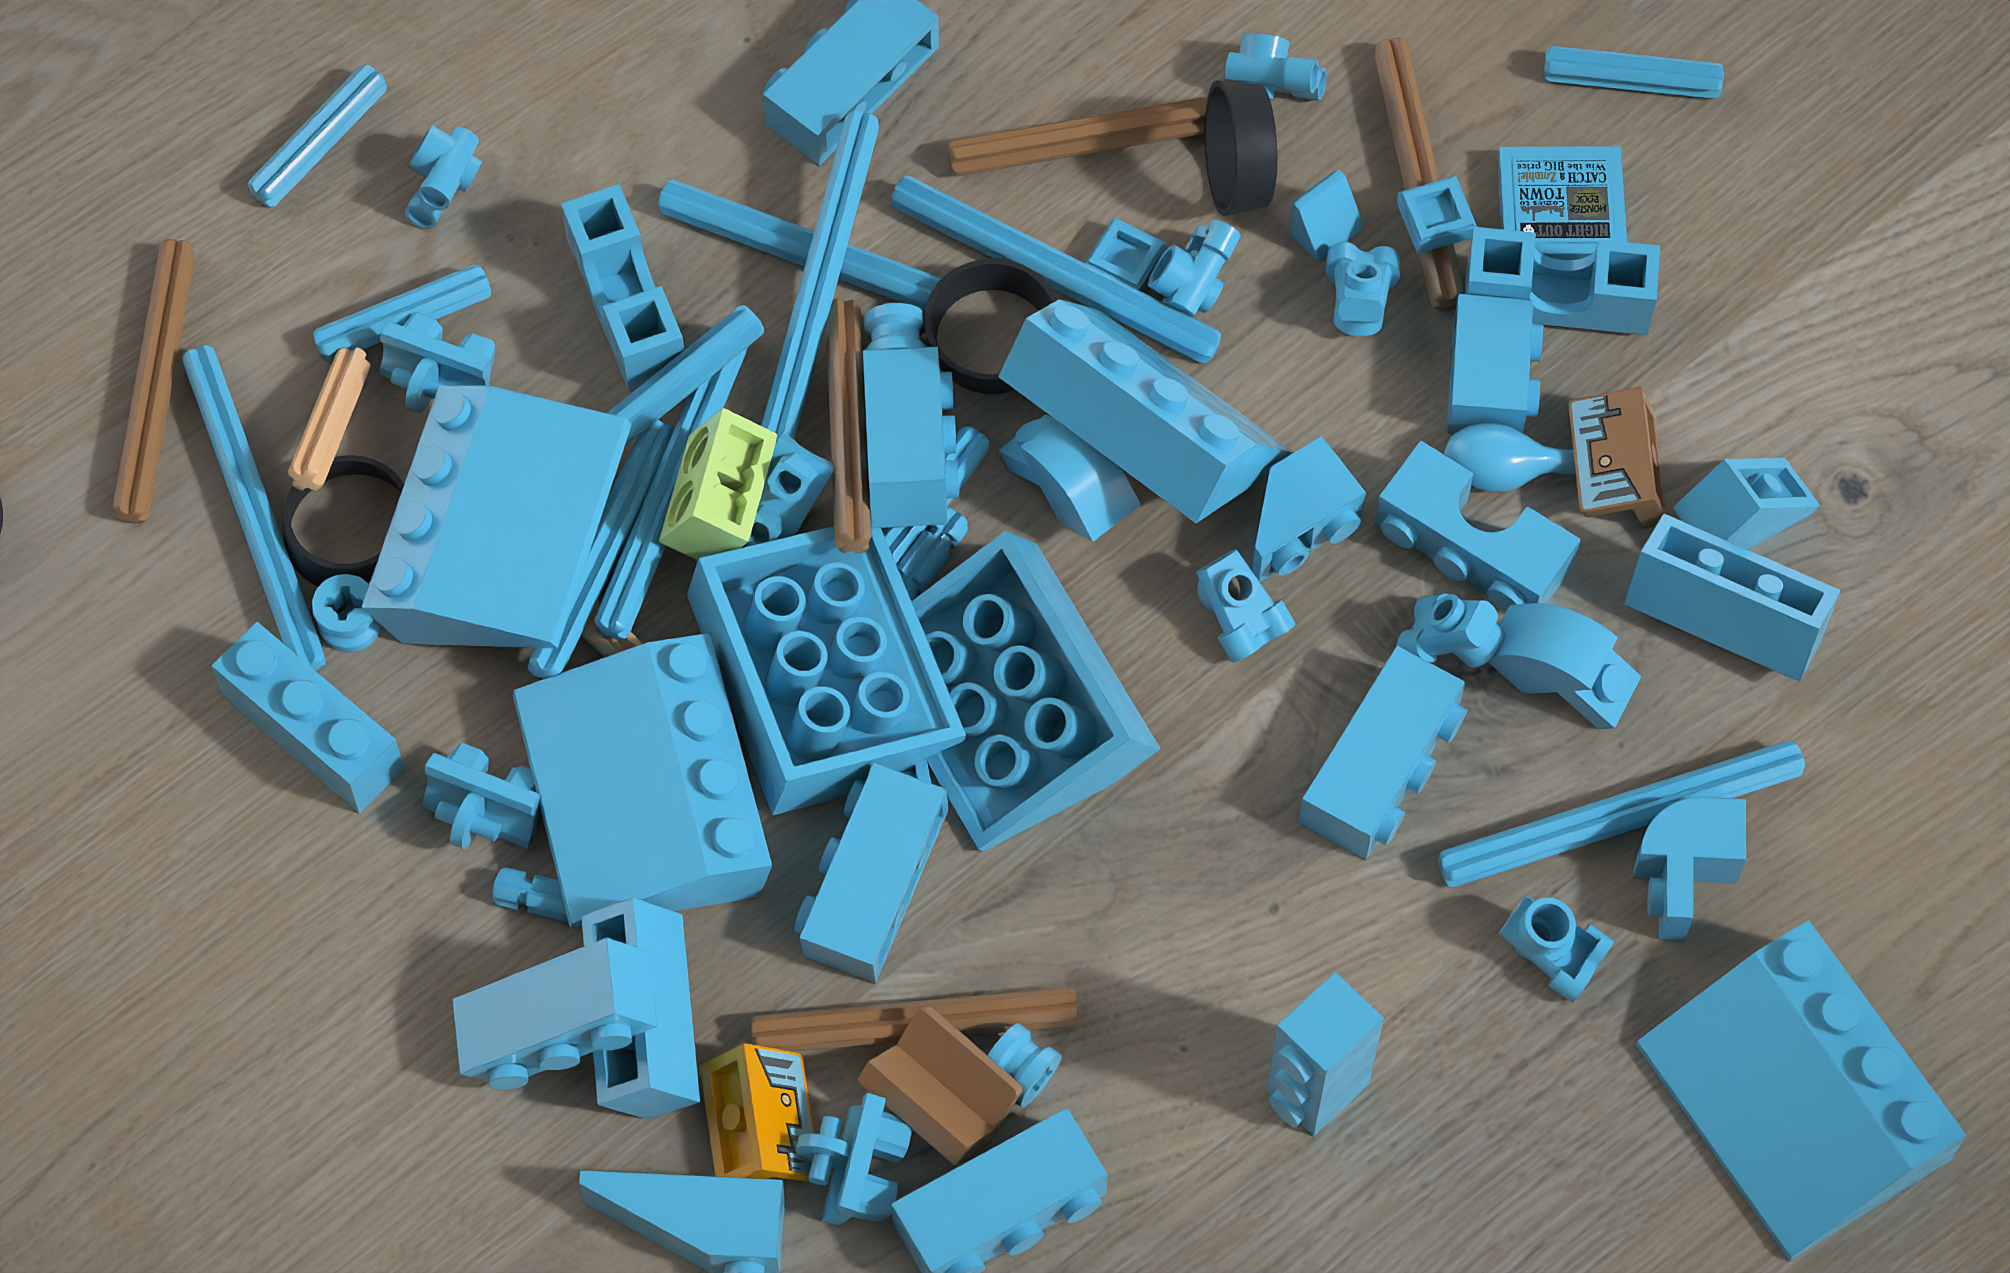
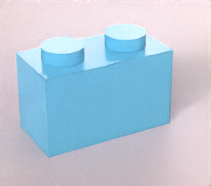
[1447,294,1543,433]

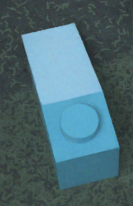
[579,1170,785,1273]

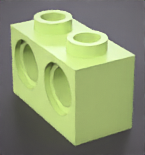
[659,408,778,560]

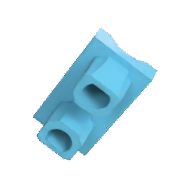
[380,312,495,413]
[746,433,835,546]
[422,743,540,850]
[795,1092,912,1226]

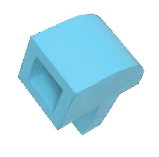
[998,414,1141,542]
[1488,603,1641,729]
[1633,797,1746,941]

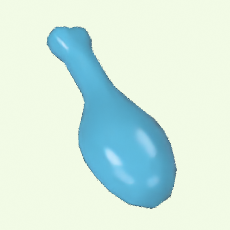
[1444,423,1576,492]

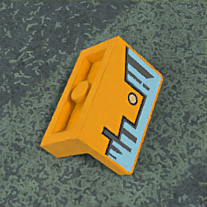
[700,1043,814,1182]

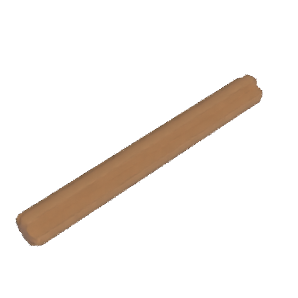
[1374,37,1465,310]
[948,97,1208,176]
[112,239,195,523]
[826,298,871,554]
[751,987,1078,1052]

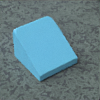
[1289,170,1362,261]

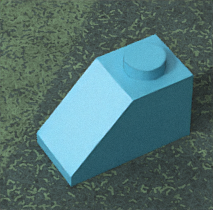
[1672,458,1820,550]

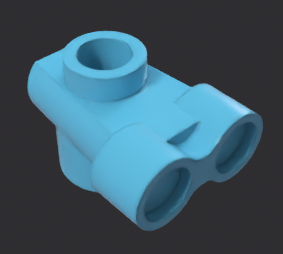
[1225,33,1327,101]
[405,125,482,229]
[1148,220,1241,316]
[1326,242,1400,337]
[1196,549,1296,663]
[1397,594,1504,668]
[1499,895,1614,1003]

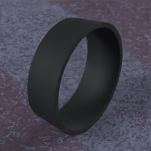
[1205,80,1278,216]
[924,259,1057,394]
[284,455,404,587]

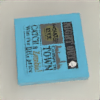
[1497,146,1627,260]

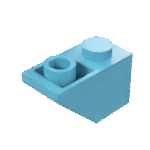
[1252,436,1366,582]

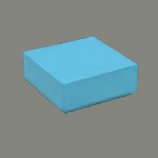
[1396,176,1477,254]
[1085,217,1168,292]

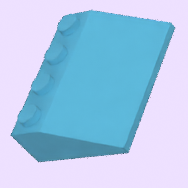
[998,299,1293,523]
[361,386,632,649]
[687,526,966,815]
[911,531,1161,851]
[512,633,772,929]
[1636,920,1966,1261]

